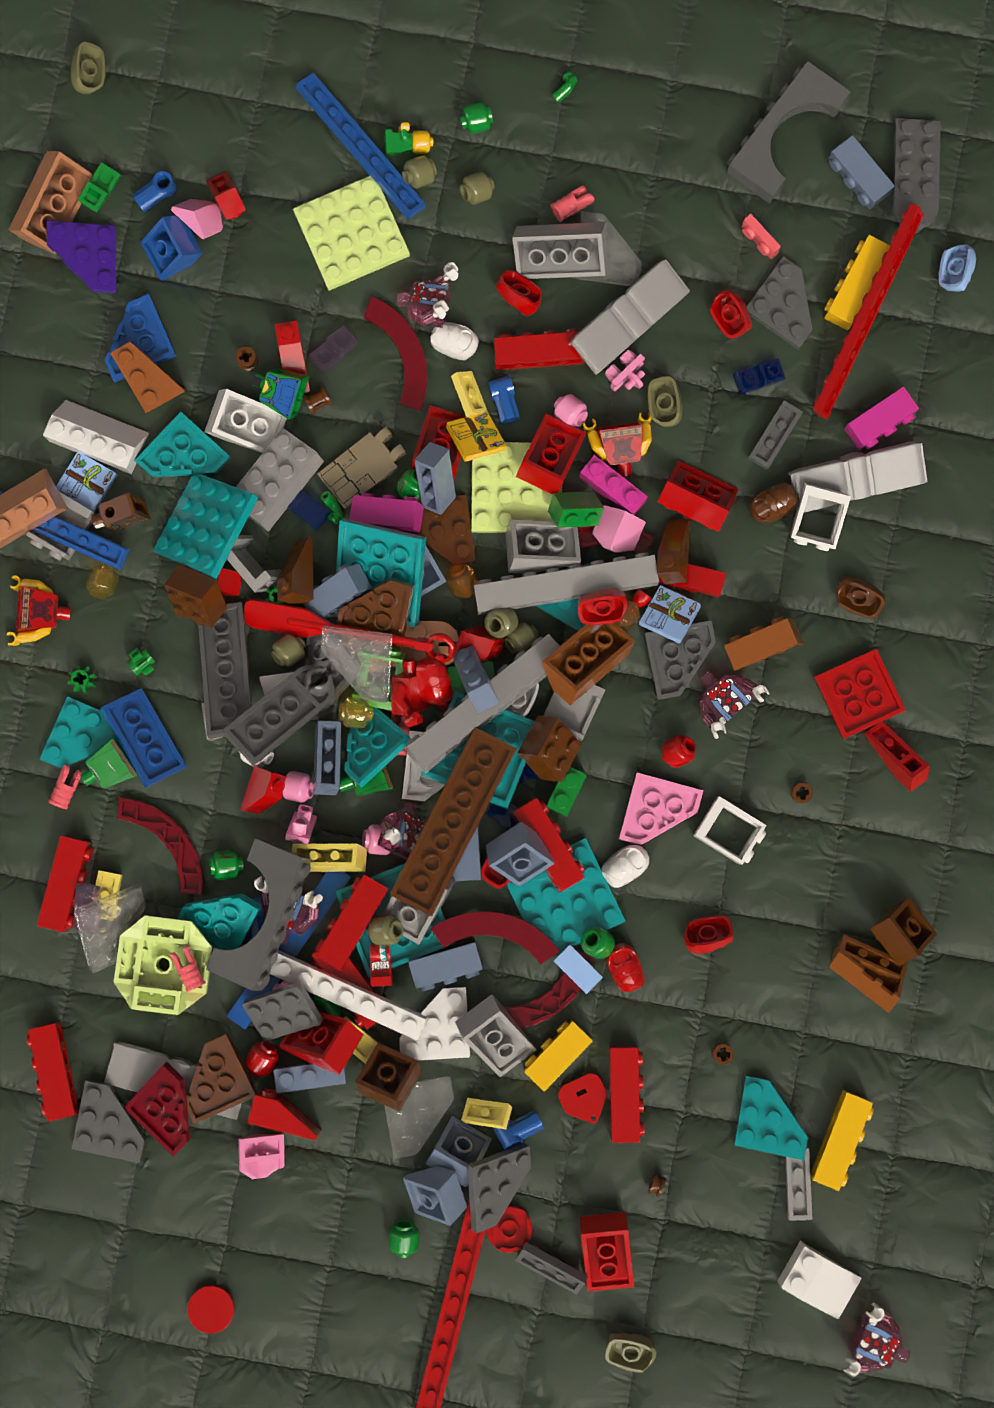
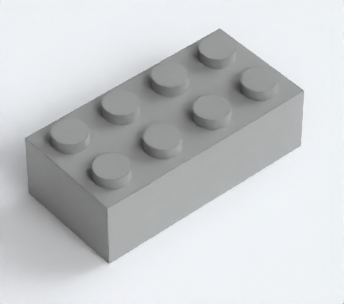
[236,428,324,532]

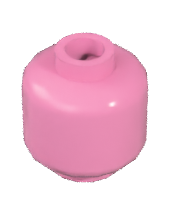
[554,394,588,427]
[283,771,314,803]
[362,824,397,855]

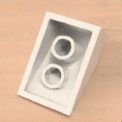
[205,389,286,453]
[777,1241,861,1319]

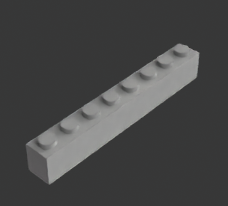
[474,553,659,615]
[407,634,560,774]

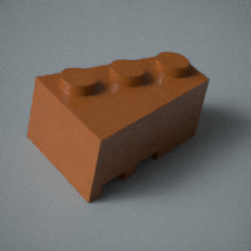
[111,341,186,413]
[724,616,804,671]
[829,935,908,1013]

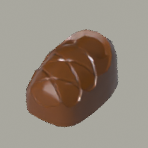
[749,482,799,524]
[836,576,885,618]

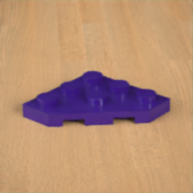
[47,221,116,294]

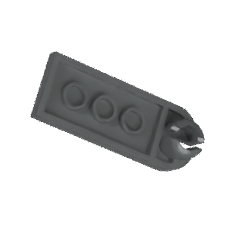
[892,118,941,233]
[222,665,335,767]

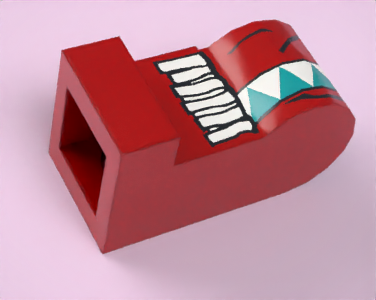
[370,943,393,987]

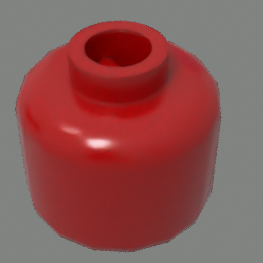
[662,734,696,768]
[245,1041,279,1077]

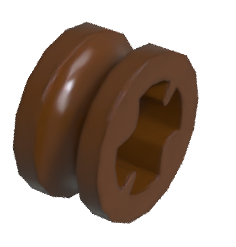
[791,783,813,804]
[712,1043,734,1065]
[648,1173,666,1197]

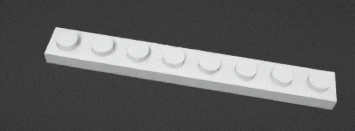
[269,950,428,1041]

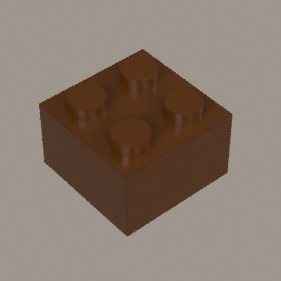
[164,565,227,628]
[517,716,582,782]
[870,897,937,966]
[355,1043,422,1112]

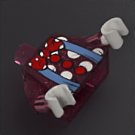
[397,262,458,328]
[699,671,770,739]
[377,803,426,860]
[254,876,323,945]
[843,1302,910,1376]

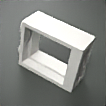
[790,483,851,551]
[693,796,766,865]

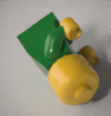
[384,122,433,155]

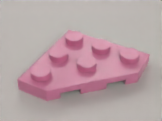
[619,773,703,845]

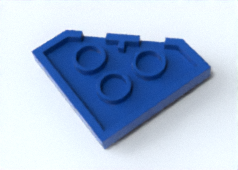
[105,294,176,382]

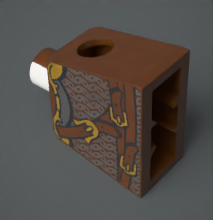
[92,492,151,530]

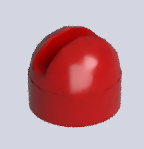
[632,588,652,607]

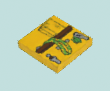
[446,412,506,462]

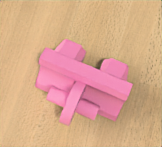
[605,350,645,392]
[285,805,317,844]

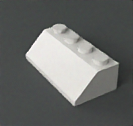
[43,400,149,474]

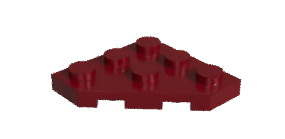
[124,1062,191,1157]

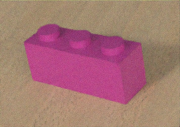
[844,387,919,451]
[579,455,648,516]
[349,493,424,533]

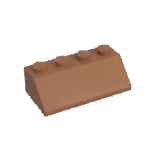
[8,151,94,254]
[0,469,68,549]

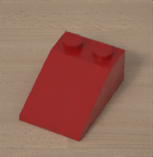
[411,405,466,481]
[516,414,586,495]
[279,1012,364,1075]
[247,1087,322,1141]
[580,1212,634,1291]

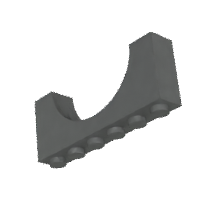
[727,61,851,204]
[206,838,312,991]

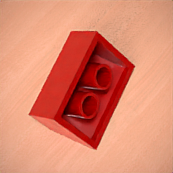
[658,460,739,532]

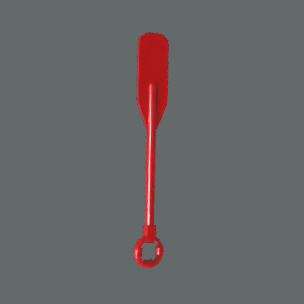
[244,599,457,662]

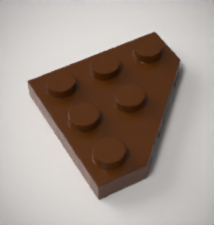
[409,495,476,566]
[337,578,415,649]
[186,1032,257,1124]

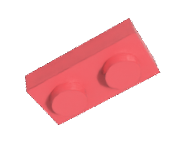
[742,214,781,259]

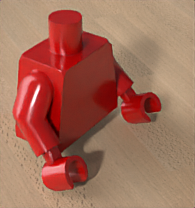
[390,658,452,727]

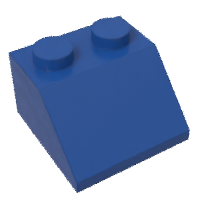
[140,215,203,280]

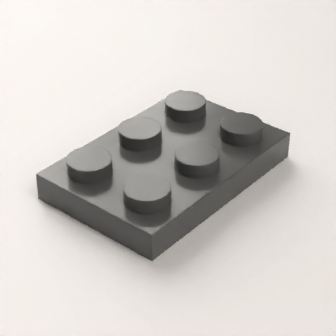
[242,981,323,1041]

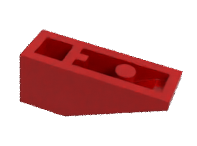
[275,321,310,394]
[865,721,929,792]

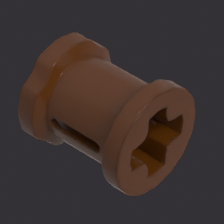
[235,346,258,372]
[303,387,332,415]

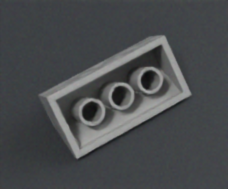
[512,222,607,279]

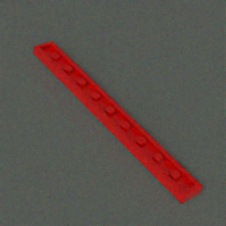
[813,204,924,419]
[416,1197,485,1408]

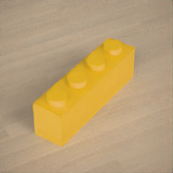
[824,235,890,331]
[810,1090,874,1191]

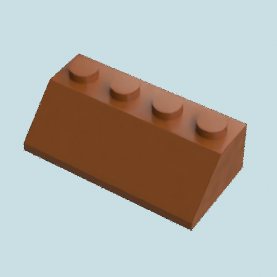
[542,623,636,706]

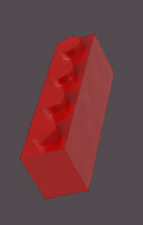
[494,329,585,371]
[511,798,585,893]
[37,836,94,932]
[315,875,388,971]
[312,951,378,1029]
[27,1021,80,1122]
[609,1046,644,1143]

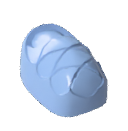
[939,244,976,292]

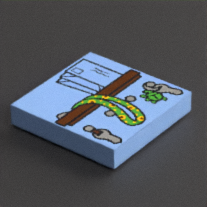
[56,452,118,513]
[639,585,701,644]

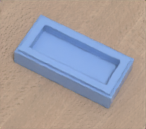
[554,944,603,994]

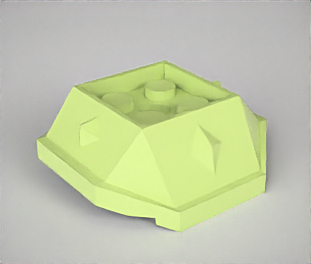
[114,915,213,1015]

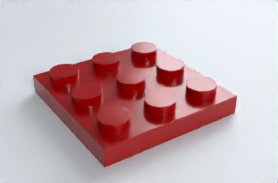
[814,649,906,739]

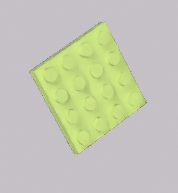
[293,176,410,290]
[472,442,562,533]

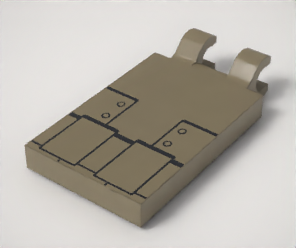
[317,427,406,510]

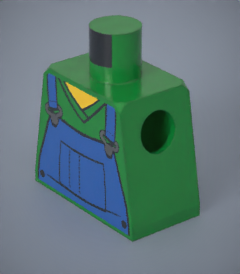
[252,368,309,420]

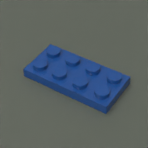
[100,688,186,788]

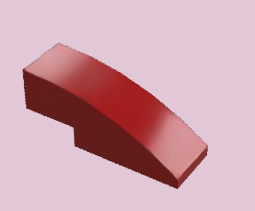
[656,561,726,598]

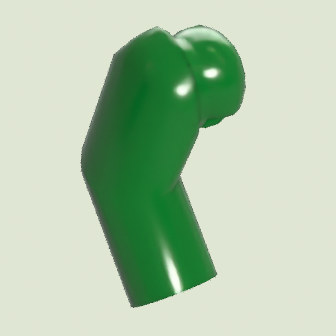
[552,71,578,103]
[321,491,344,524]
[313,995,341,1017]

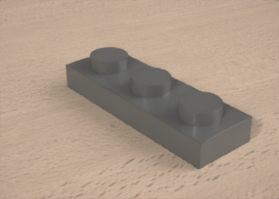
[748,400,803,470]
[515,1242,588,1295]

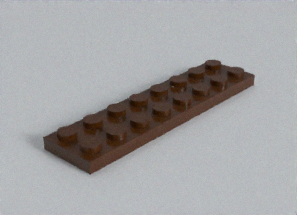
[390,727,517,916]

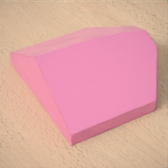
[171,199,223,239]
[592,505,646,553]
[239,1134,284,1179]

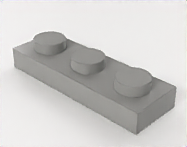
[785,1147,812,1220]

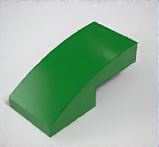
[78,162,122,213]

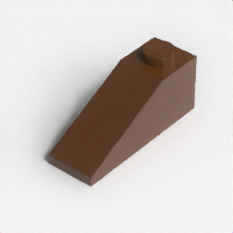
[657,519,691,584]
[277,536,314,606]

